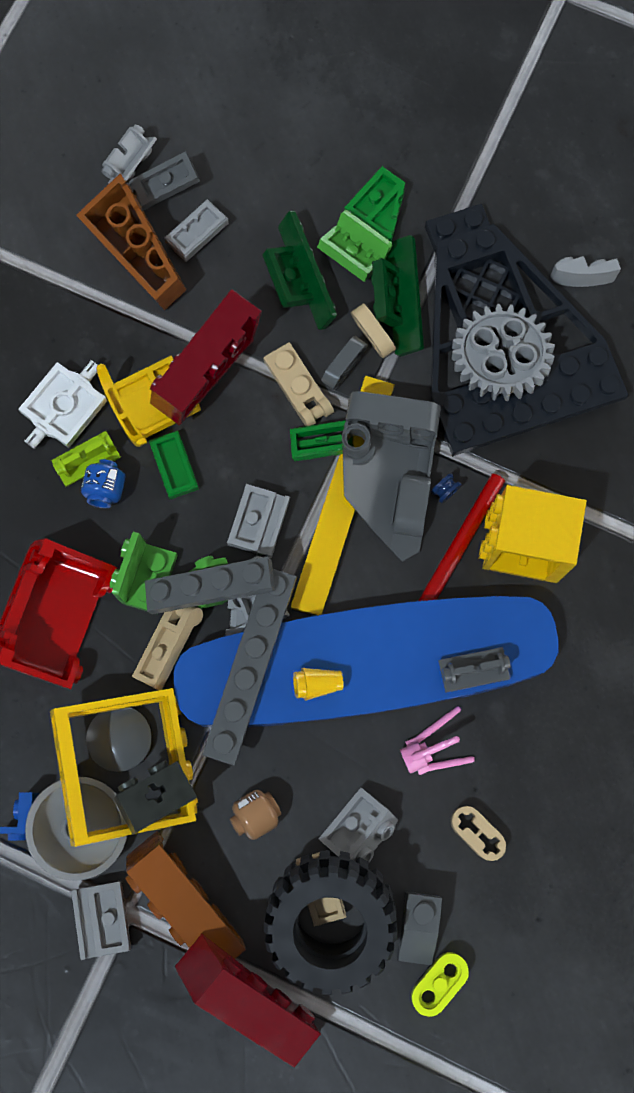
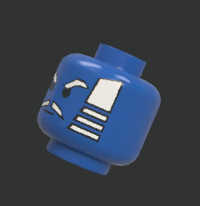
[81,459,126,508]

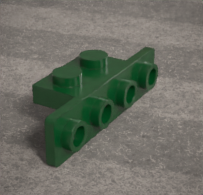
[262,211,337,330]
[371,235,424,357]

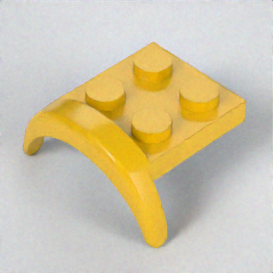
[96,355,201,447]

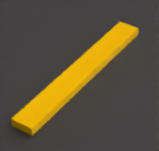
[291,376,395,616]

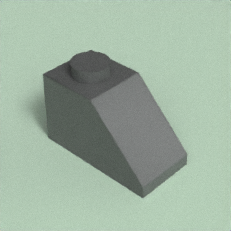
[398,891,442,965]

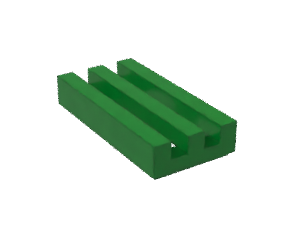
[290,420,354,462]

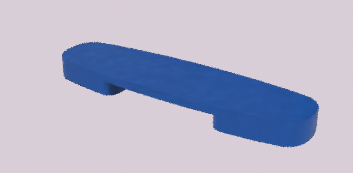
[174,596,558,727]

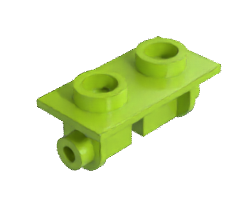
[51,431,121,487]

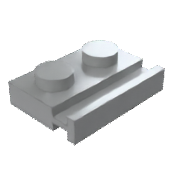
[227,484,290,558]
[71,881,132,960]

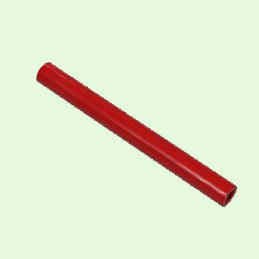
[418,473,505,601]

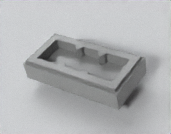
[164,199,229,262]

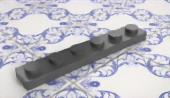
[202,569,297,766]

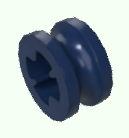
[431,473,462,504]

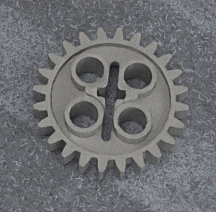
[451,304,555,401]

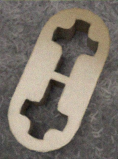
[351,303,396,359]
[450,806,506,861]

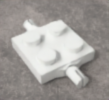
[18,360,107,449]

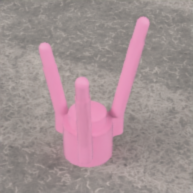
[400,706,475,775]

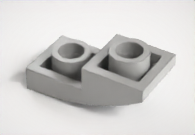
[549,256,621,287]

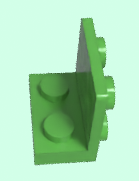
[110,531,178,615]

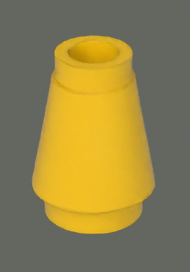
[293,668,343,701]

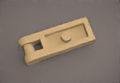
[263,342,334,426]
[132,606,203,690]

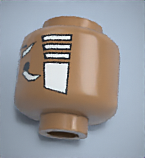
[230,790,281,840]

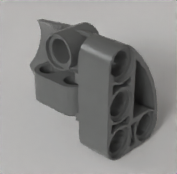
[342,391,441,562]

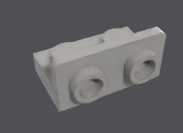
[319,788,398,863]

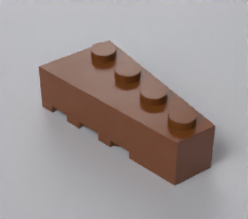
[76,173,186,310]
[125,830,246,959]

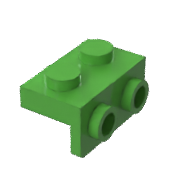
[317,210,392,282]

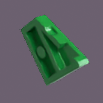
[344,166,405,243]

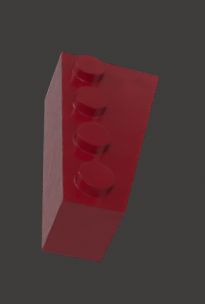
[150,289,262,426]
[175,933,321,1068]

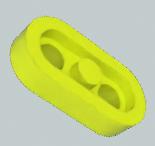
[411,952,469,1017]

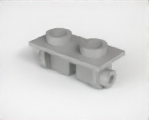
[101,124,157,184]

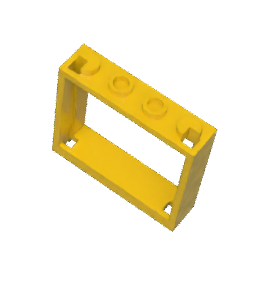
[50,688,198,847]

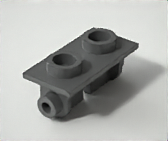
[438,647,511,693]

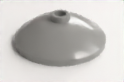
[25,777,127,881]

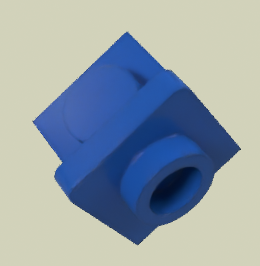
[0,792,40,841]

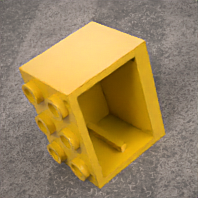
[479,485,587,583]

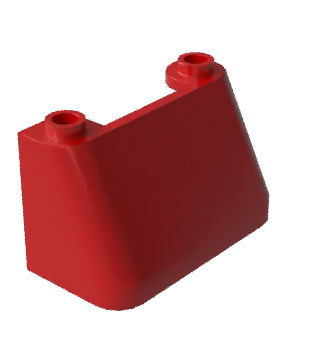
[0,538,117,689]

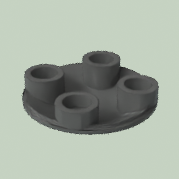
[86,708,152,772]

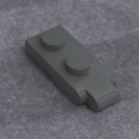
[127,151,200,210]

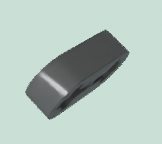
[321,336,368,390]

